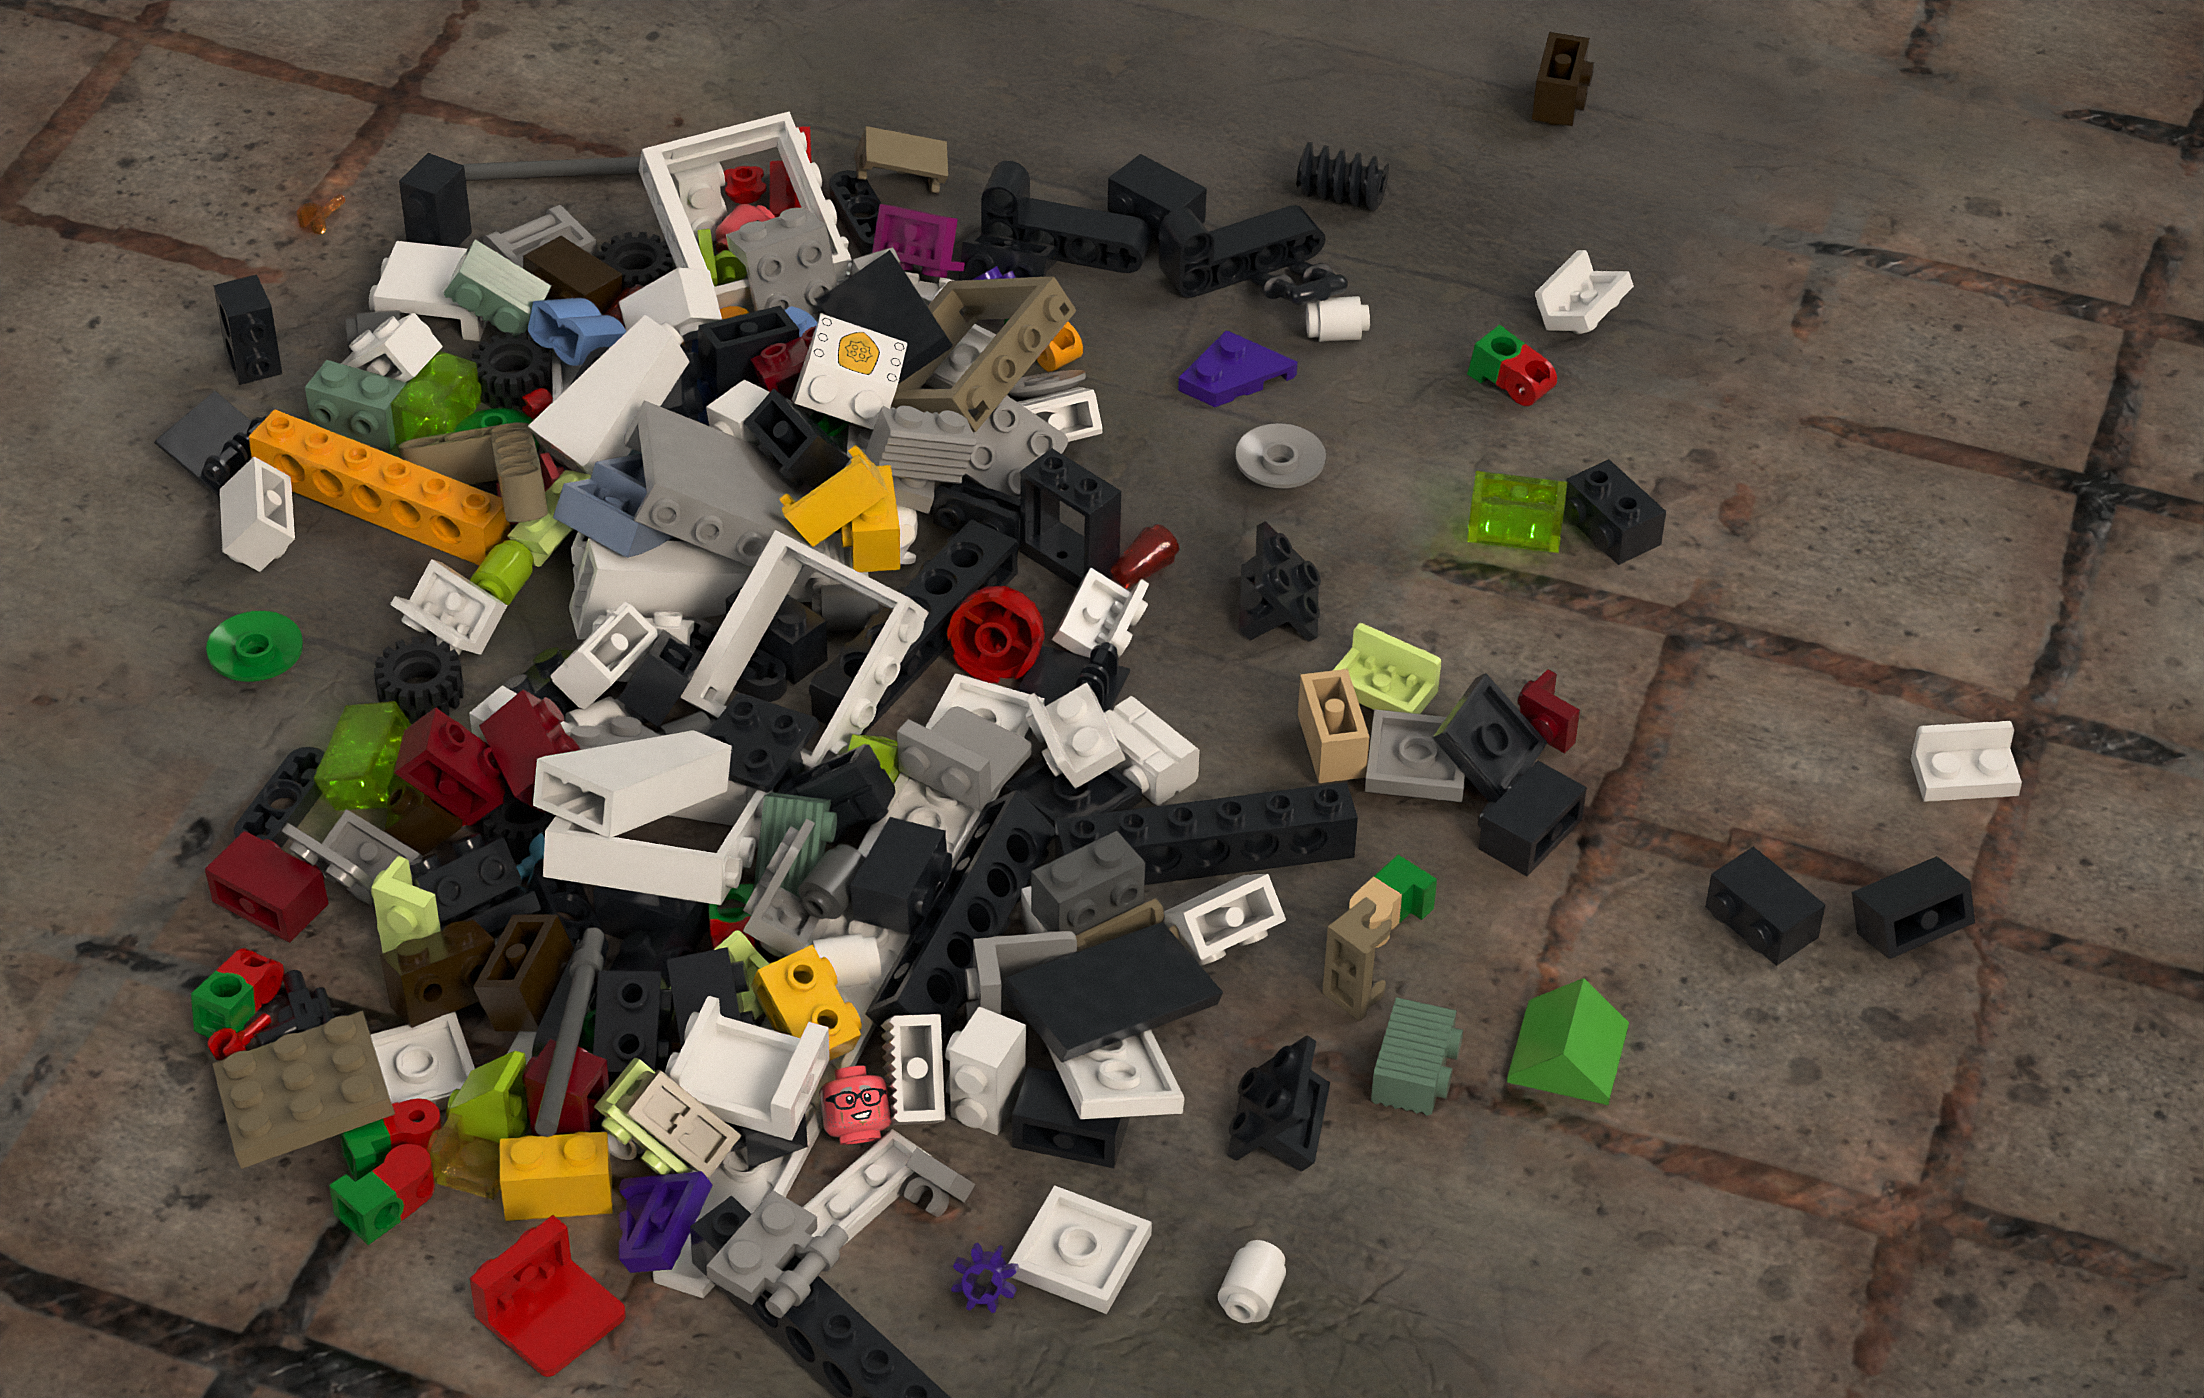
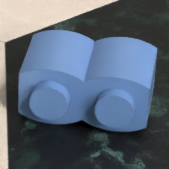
[528,298,627,366]

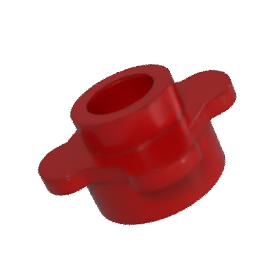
[724,166,767,204]

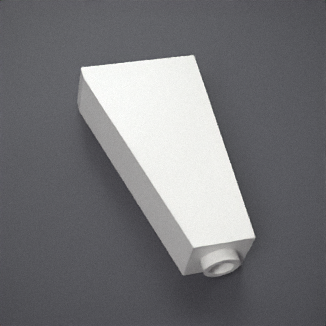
[528,315,690,475]
[569,538,753,639]
[533,730,732,838]

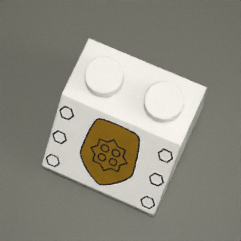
[791,313,907,430]

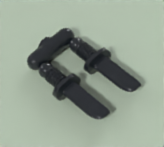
[1251,261,1348,305]

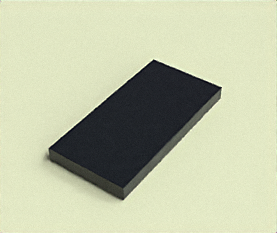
[817,250,953,384]
[1001,922,1223,1062]

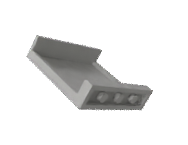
[624,400,825,587]

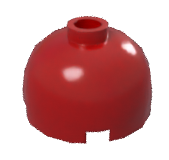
[947,586,1045,683]

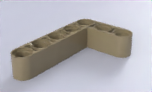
[398,422,548,522]

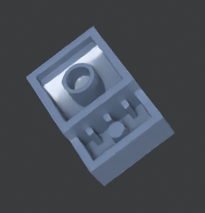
[553,454,674,558]

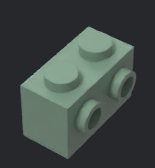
[305,360,412,451]

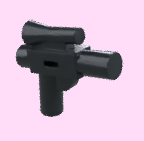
[255,970,336,1047]

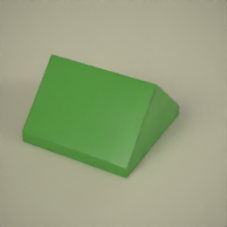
[1507,978,1629,1105]

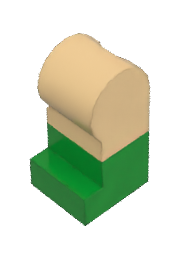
[1349,854,1437,948]

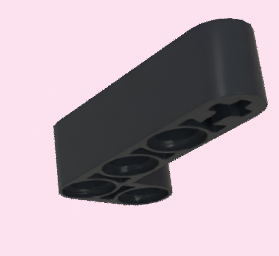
[981,161,1153,273]
[1159,205,1326,298]

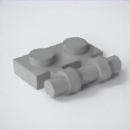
[706,1190,849,1318]

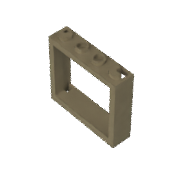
[890,276,1077,432]

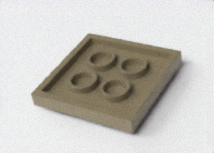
[212,1011,395,1169]

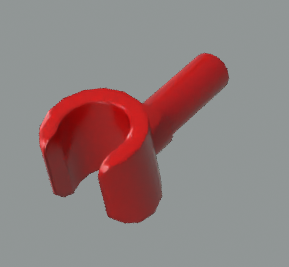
[522,388,553,420]
[208,1013,272,1061]

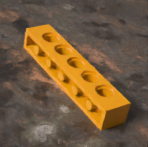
[249,409,511,566]

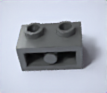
[1031,831,1145,935]

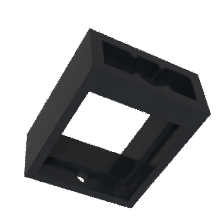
[1020,448,1121,589]

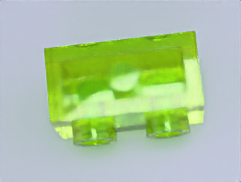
[390,351,482,445]
[1467,471,1567,553]
[314,701,411,811]

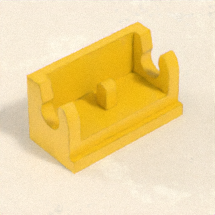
[779,445,889,547]

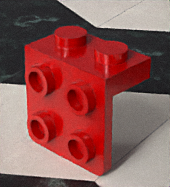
[469,1215,626,1377]

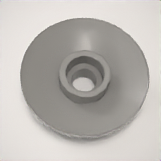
[1007,370,1086,399]
[1235,423,1326,488]

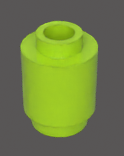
[470,540,534,605]

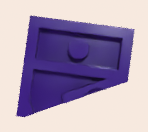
[1178,330,1298,407]
[619,1171,713,1273]

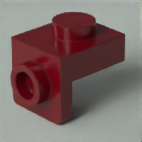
[1517,669,1580,754]

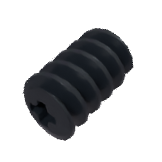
[1296,142,1389,211]

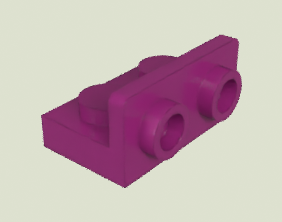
[872,204,965,278]

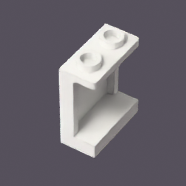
[369,241,498,341]
[665,996,829,1141]

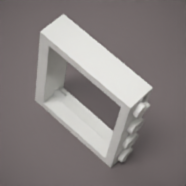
[639,112,852,309]
[681,530,929,769]
[543,780,773,905]

